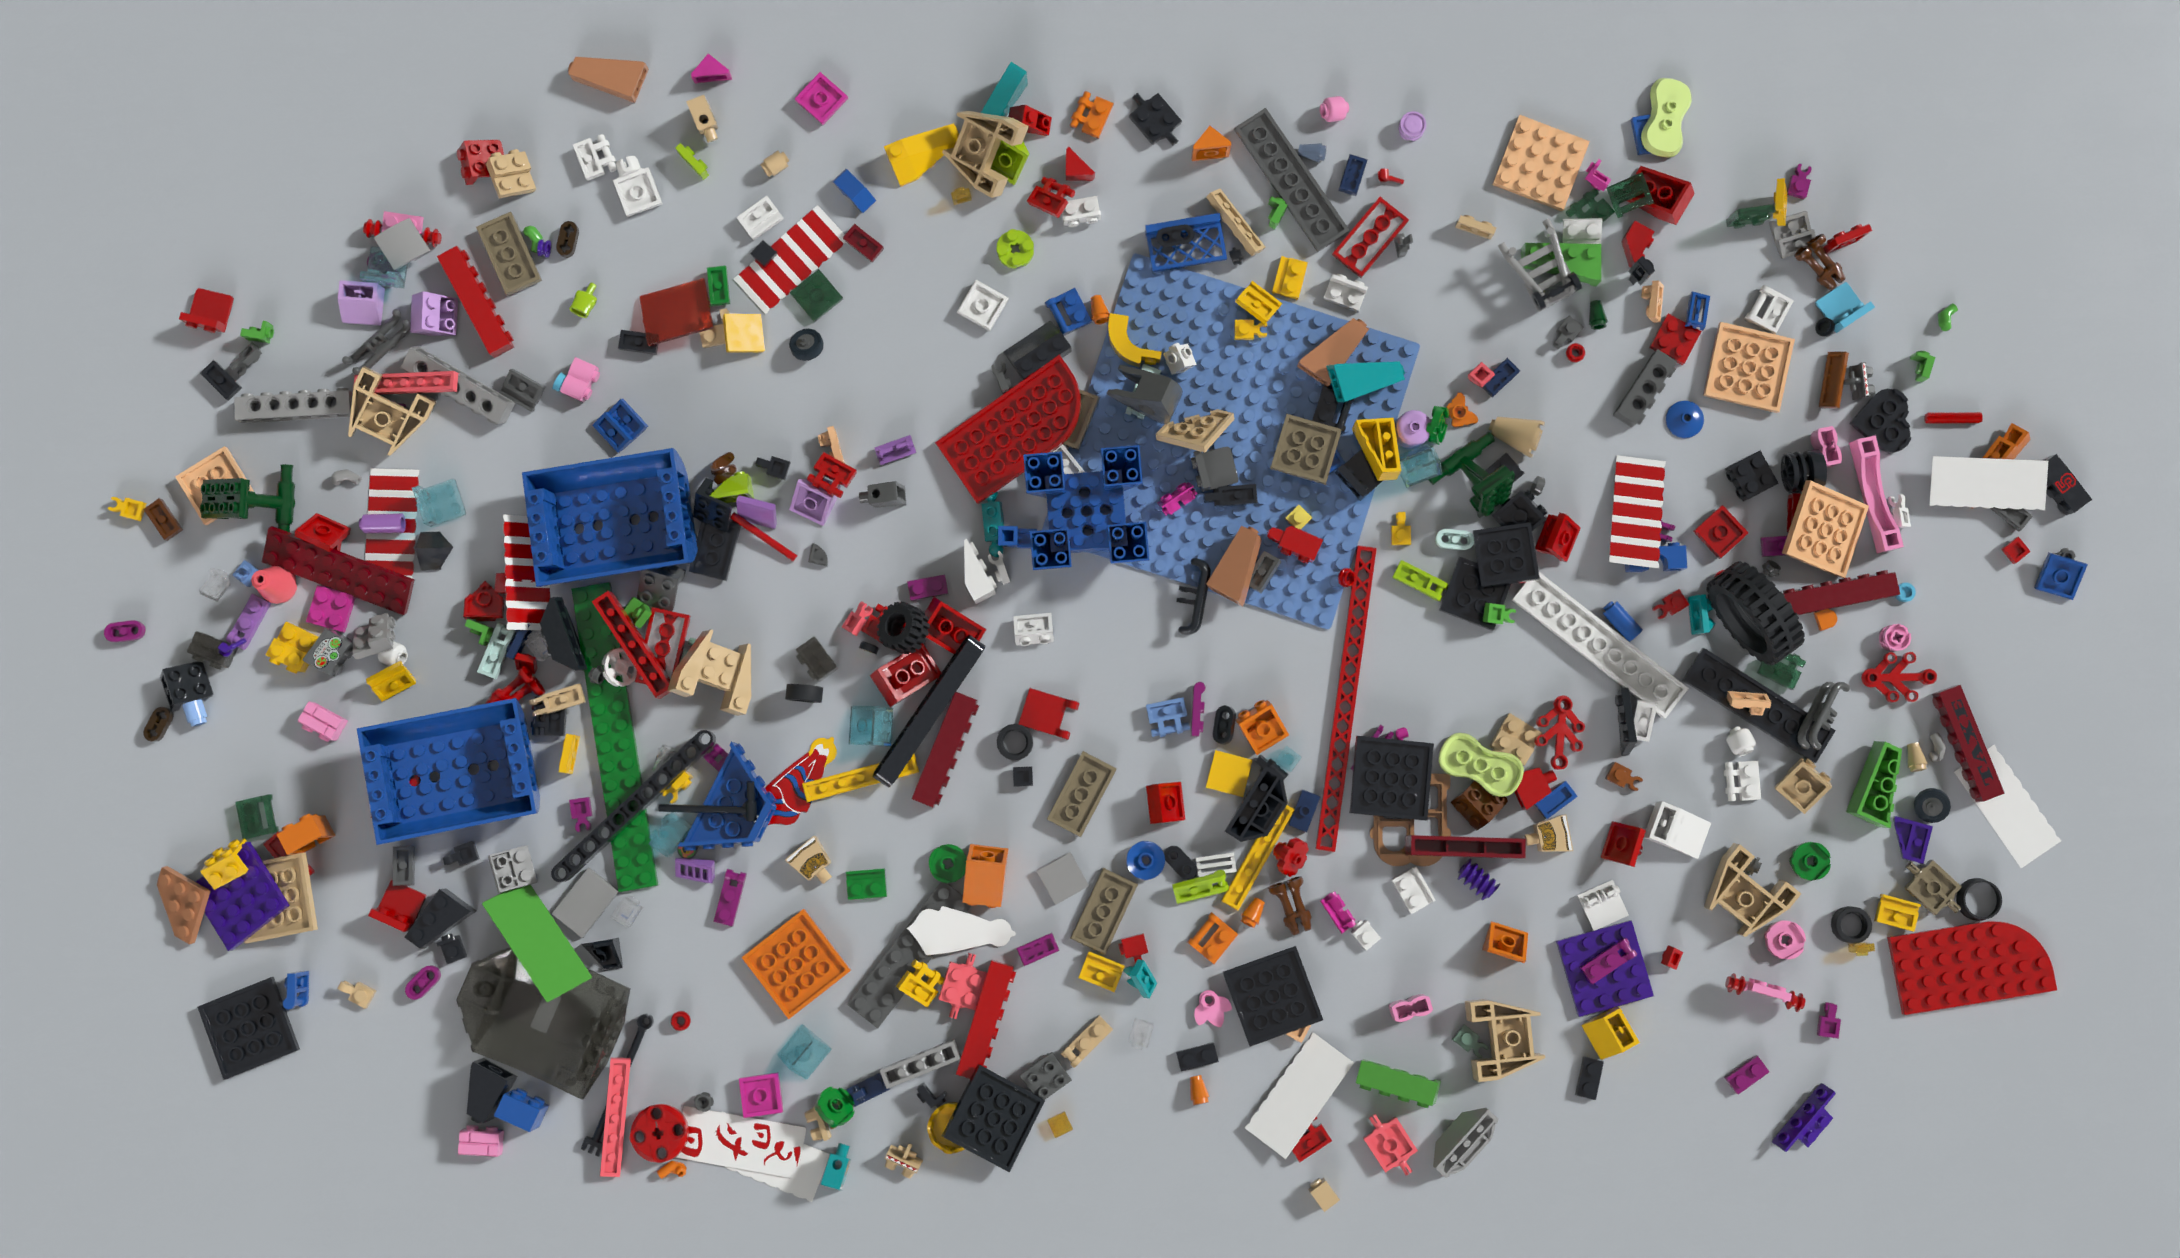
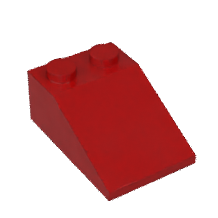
[1622,166,1695,225]
[925,597,987,654]
[870,643,941,708]

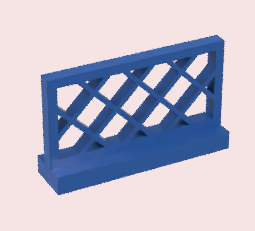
[1145,213,1227,272]

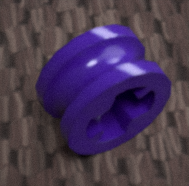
[537,239,551,257]

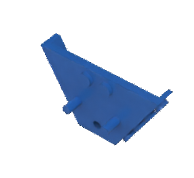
[678,741,777,851]

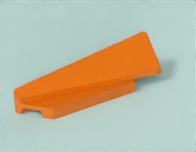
[1971,423,2030,509]

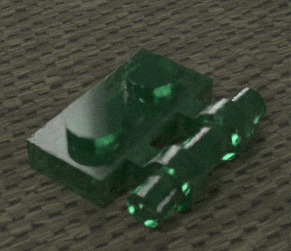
[1565,188,1615,223]
[1757,653,1806,690]

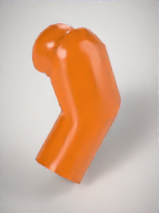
[657,1161,687,1179]

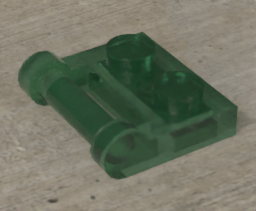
[1606,172,1654,218]
[235,794,279,840]

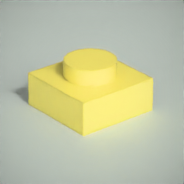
[1285,505,1312,530]

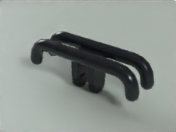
[1176,558,1211,634]

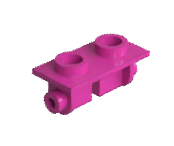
[1157,482,1198,516]
[1320,891,1356,934]

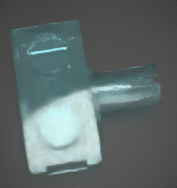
[649,812,692,857]

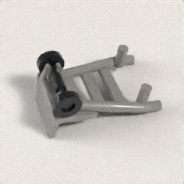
[1498,218,1582,312]

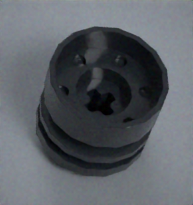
[1781,449,1827,493]

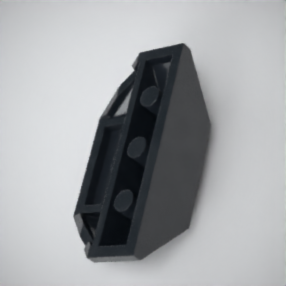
[540,597,587,671]
[1224,766,1288,842]

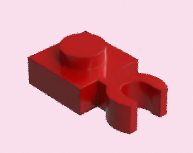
[1652,589,1689,619]

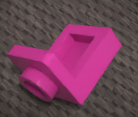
[1585,159,1611,191]

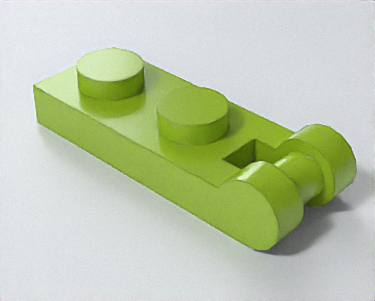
[1392,560,1448,602]
[1172,870,1229,904]

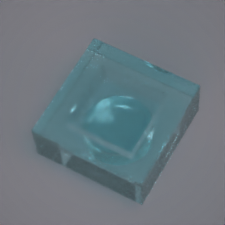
[1275,746,1302,773]

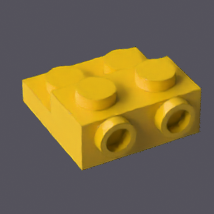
[265,621,319,674]

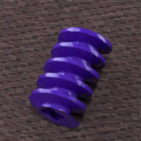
[1457,858,1500,901]

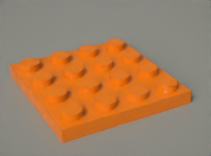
[741,909,851,1019]

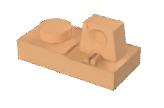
[1641,281,1664,323]
[818,426,845,463]
[1727,691,1771,716]

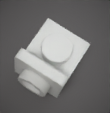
[1351,920,1381,951]

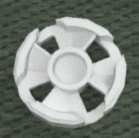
[602,648,637,687]

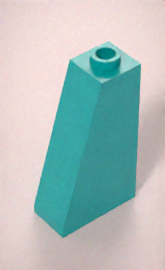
[981,62,1028,117]
[1326,361,1405,402]

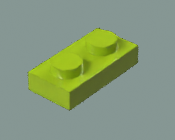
[675,143,709,180]

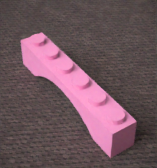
[1849,435,1904,554]

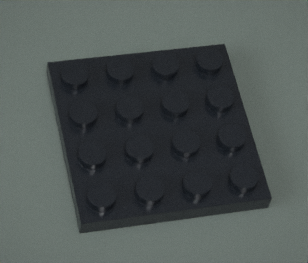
[1349,736,1434,821]
[1223,946,1323,1047]
[197,977,300,1080]
[942,1064,1045,1172]

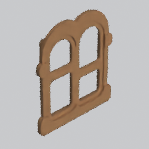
[1369,774,1451,866]

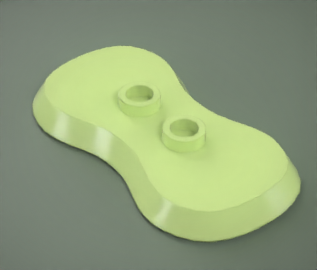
[1641,78,1692,158]
[1439,733,1524,797]

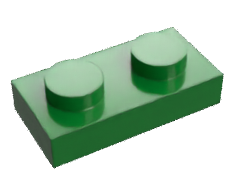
[707,266,730,306]

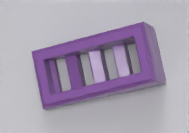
[675,858,715,883]

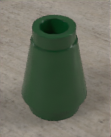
[1589,300,1608,330]

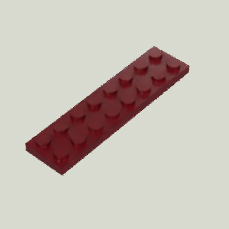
[262,526,415,615]

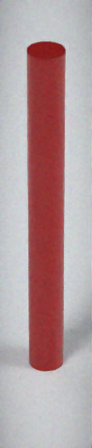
[731,512,798,562]

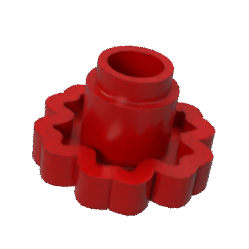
[1273,837,1309,877]

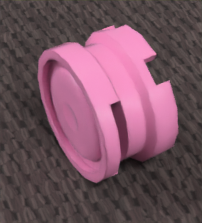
[1879,624,1911,652]

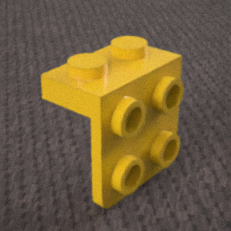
[200,838,249,890]

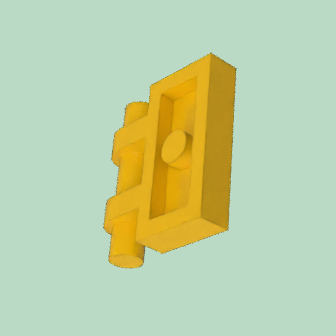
[896,959,944,1007]

